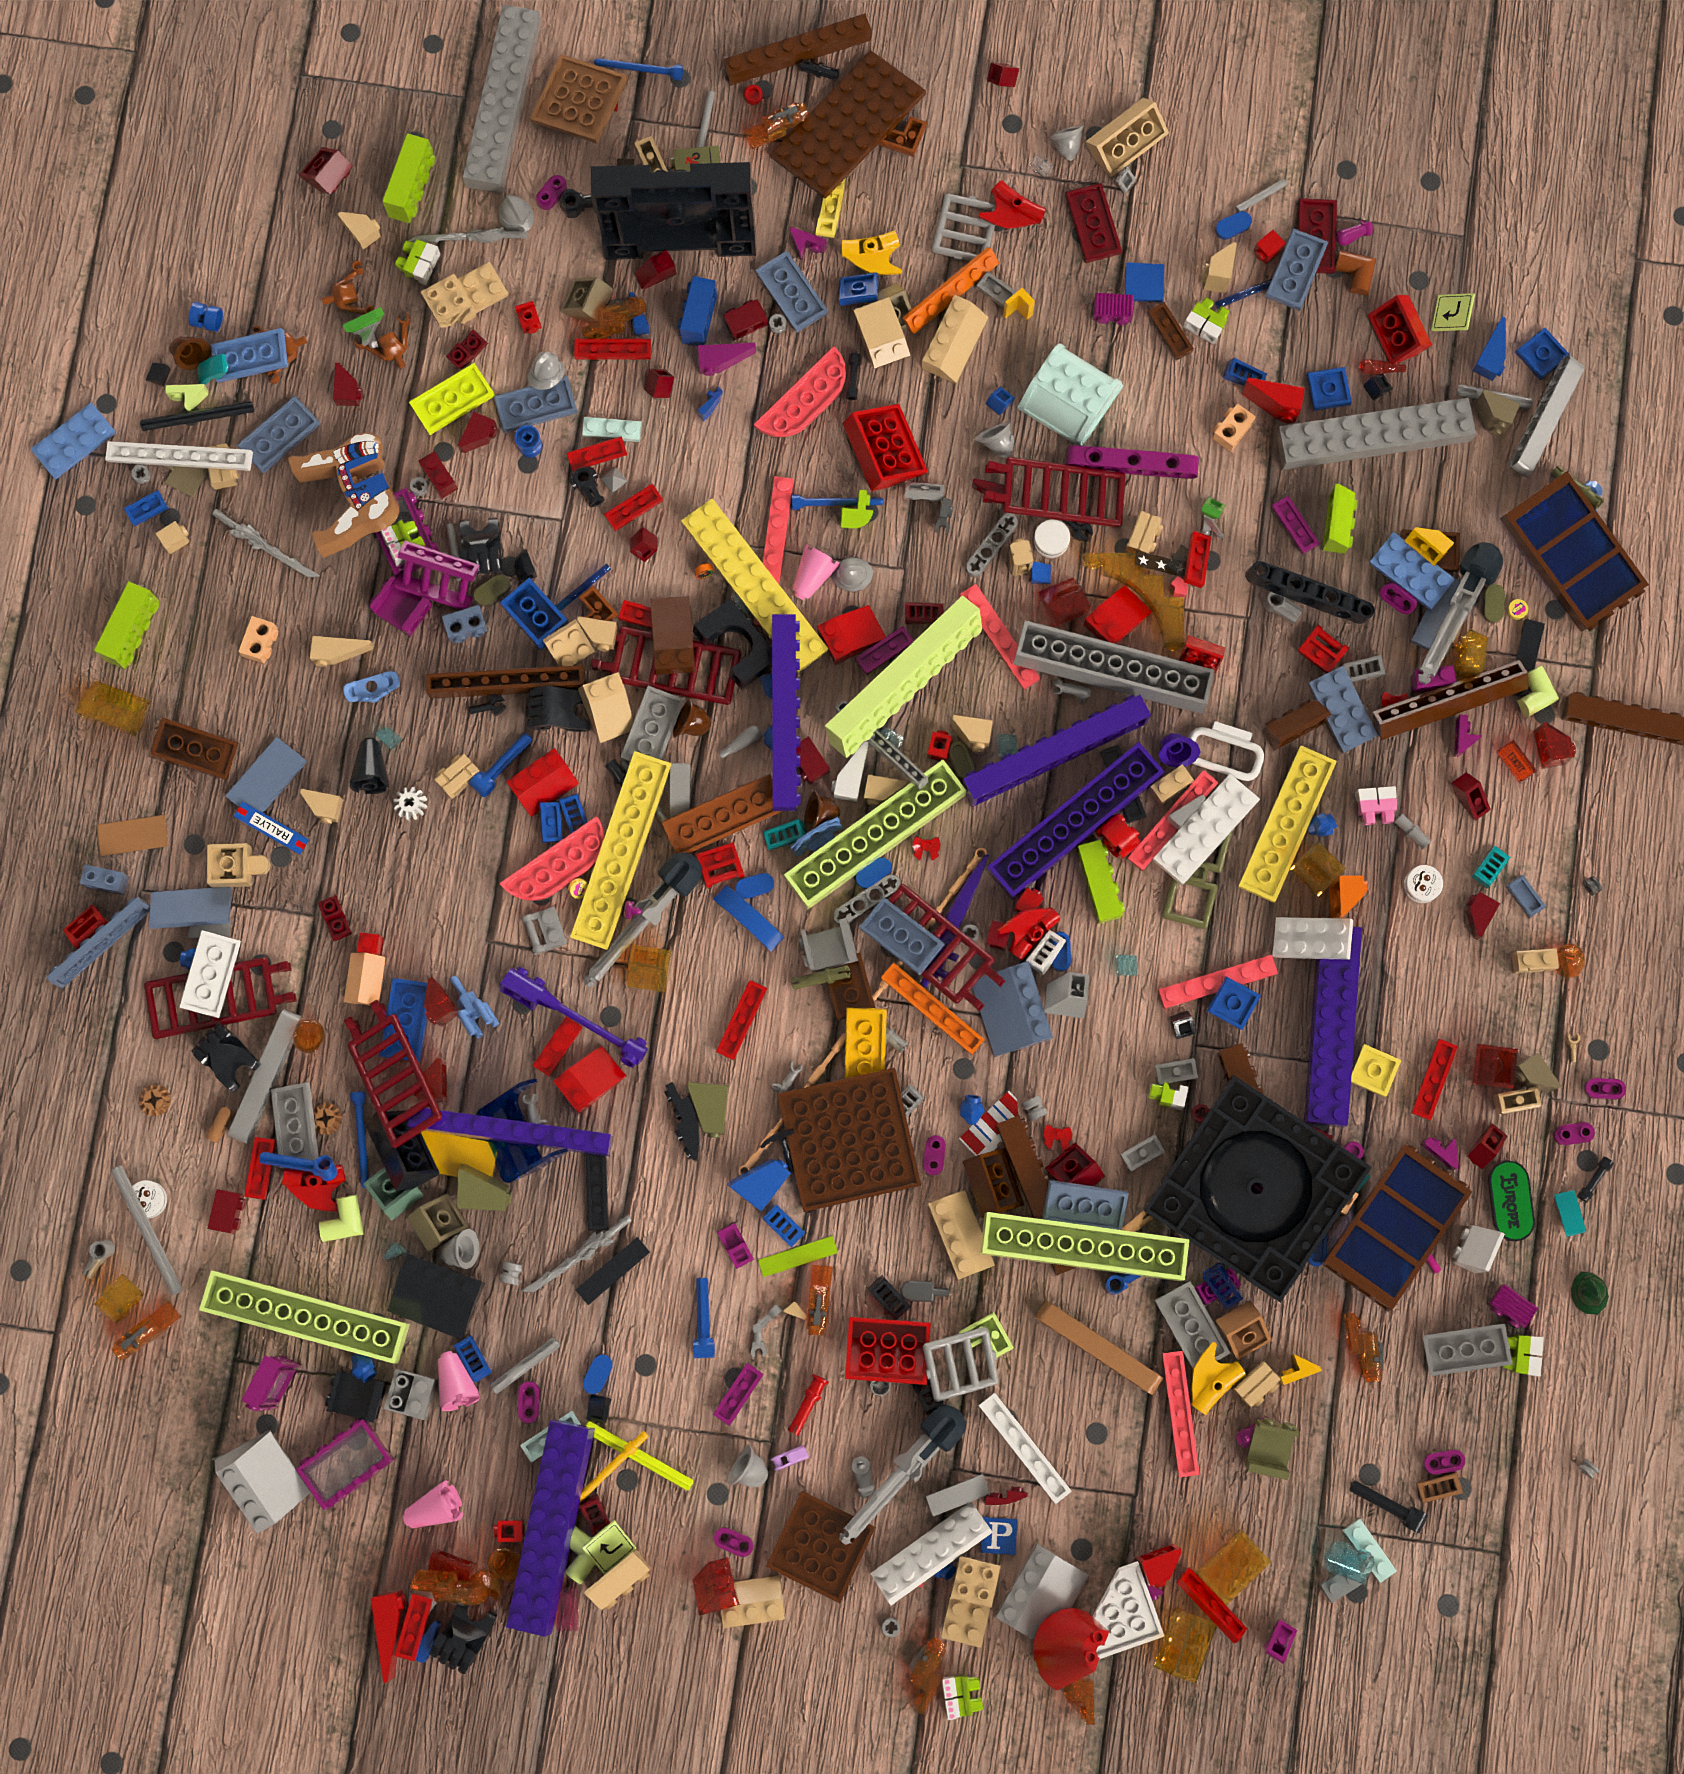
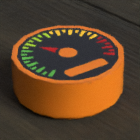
[694,563,714,579]

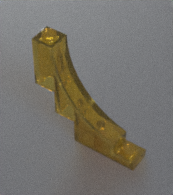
[1083,553,1185,650]

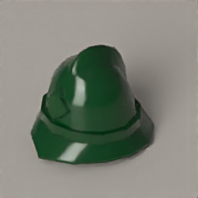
[1571,1271,1609,1315]

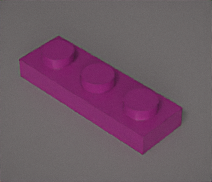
[1271,496,1320,555]
[855,626,914,676]
[713,1363,764,1426]

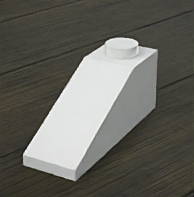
[831,741,868,802]

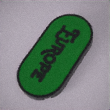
[1488,1160,1535,1242]

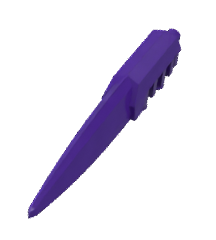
[920,855,989,988]

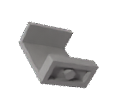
[799,918,858,973]

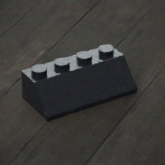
[366,1110,440,1191]

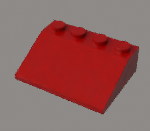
[842,404,928,492]
[845,1317,931,1385]

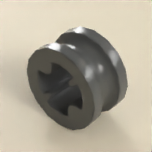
[1583,876,1602,896]

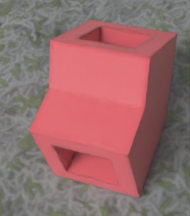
[1169,576,1188,598]

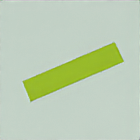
[758,1236,838,1277]

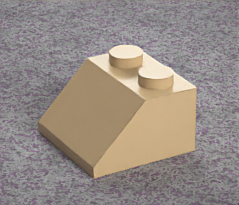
[1201,242,1237,293]
[951,715,992,754]

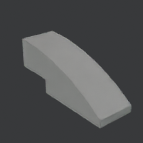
[670,763,691,818]
[926,1474,990,1516]

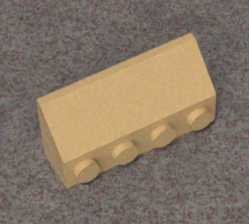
[1085,98,1169,177]
[922,295,988,384]
[928,1190,995,1280]

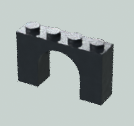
[692,599,772,690]

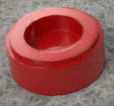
[744,85,763,105]

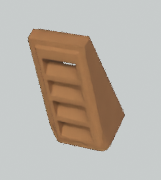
[1416,1471,1463,1503]

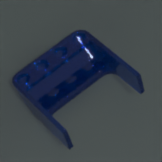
[476,1078,569,1183]

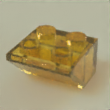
[1454,629,1488,678]
[1290,841,1346,896]
[627,944,673,993]

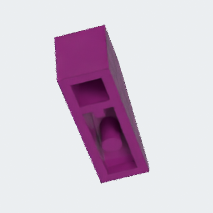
[698,342,756,376]

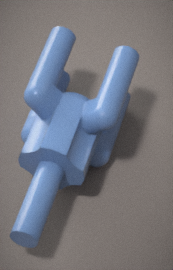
[450,975,500,1039]

